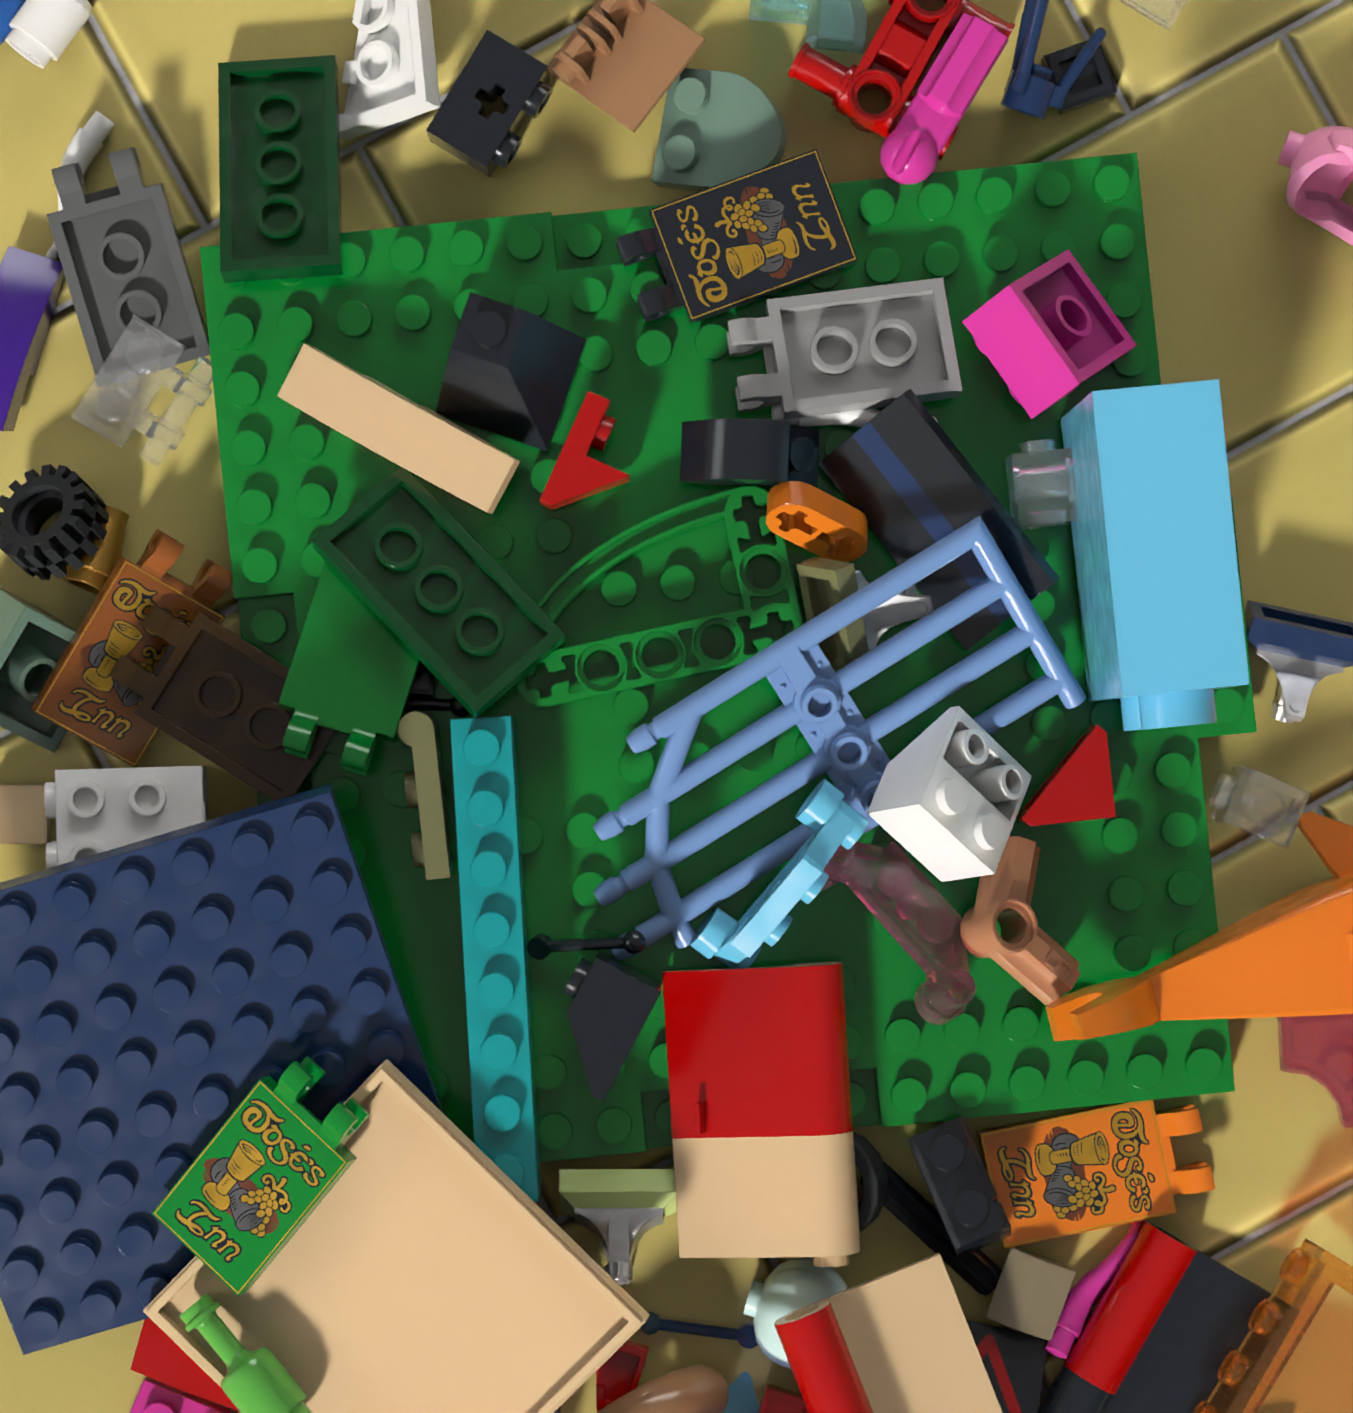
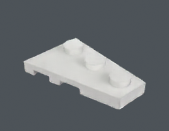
[339,0,440,140]

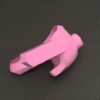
[1277,126,1353,246]

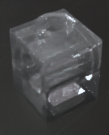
[1005,439,1079,529]

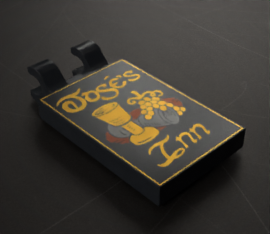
[616,149,858,325]

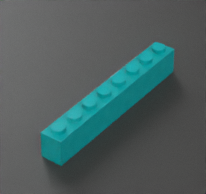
[450,716,541,1202]

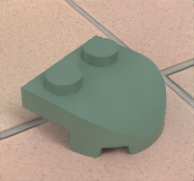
[651,68,786,191]

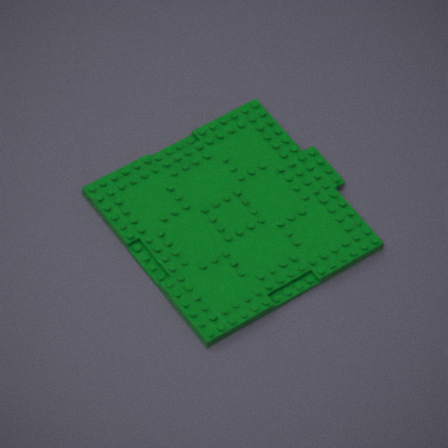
[200,153,1257,1162]

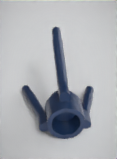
[1000,0,1106,119]

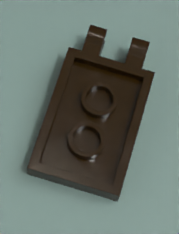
[109,605,337,801]

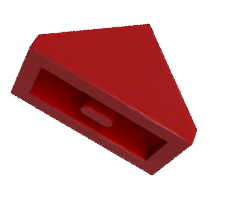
[1016,725,1116,826]

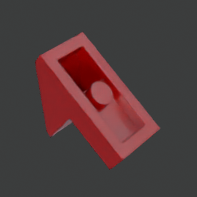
[539,391,631,510]

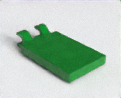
[278,561,421,777]

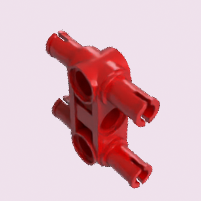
[787,0,1015,160]

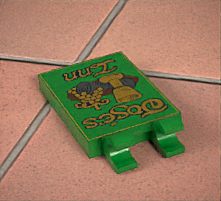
[152,1056,370,1296]

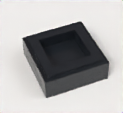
[1041,40,1118,115]

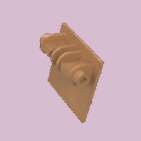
[547,0,706,133]

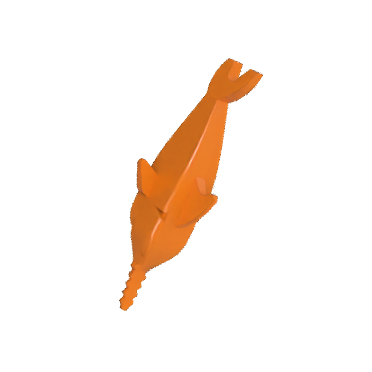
[1045,812,1353,1041]

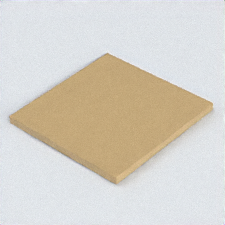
[143,1059,650,1413]

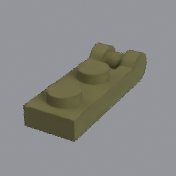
[398,711,454,880]

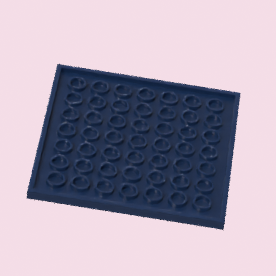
[0,784,445,1355]

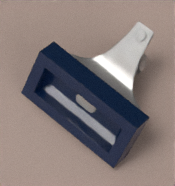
[1244,600,1353,723]

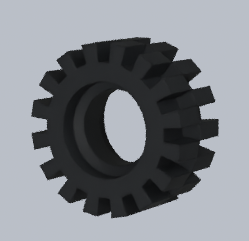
[0,464,109,580]

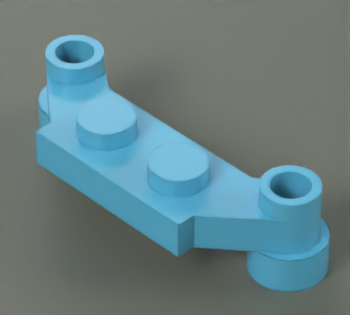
[689,779,870,968]

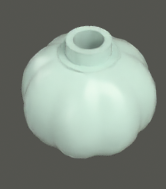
[743,1257,847,1369]

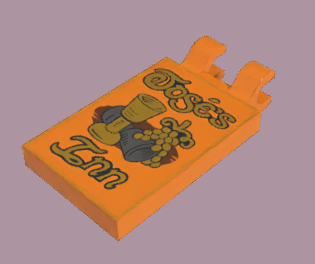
[978,1100,1216,1249]

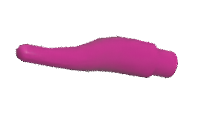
[1045,1220,1145,1358]

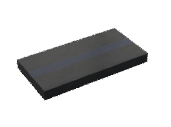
[818,389,1060,650]

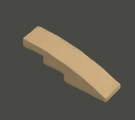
[277,343,520,514]

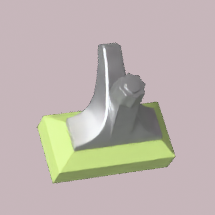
[559,1169,677,1285]

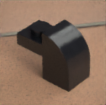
[680,418,819,488]

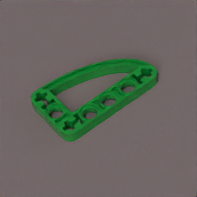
[516,486,803,707]

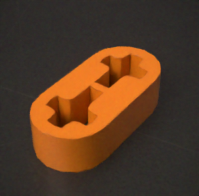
[766,481,868,562]

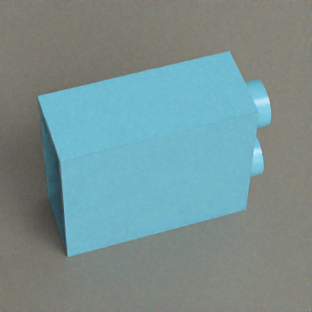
[1061,379,1249,731]

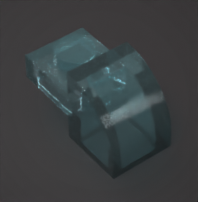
[749,0,867,53]

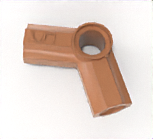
[960,836,1081,1005]

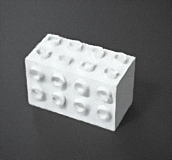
[44,766,208,869]

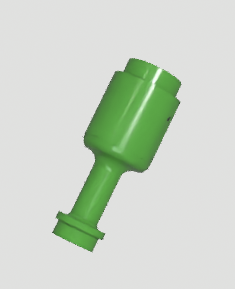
[179,1293,312,1413]

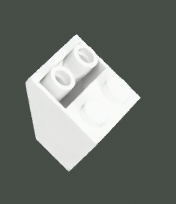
[867,706,1032,882]

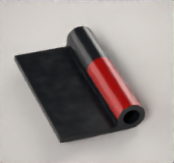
[1038,1221,1300,1413]

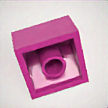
[962,249,1137,419]

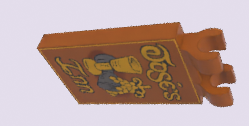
[30,529,232,768]

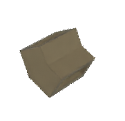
[985,1246,1076,1341]

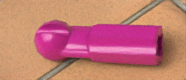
[880,13,1008,184]

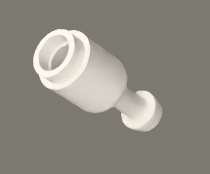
[5,0,92,69]

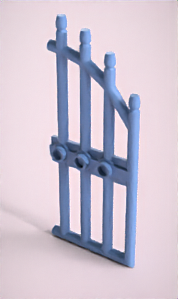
[593,516,1086,961]

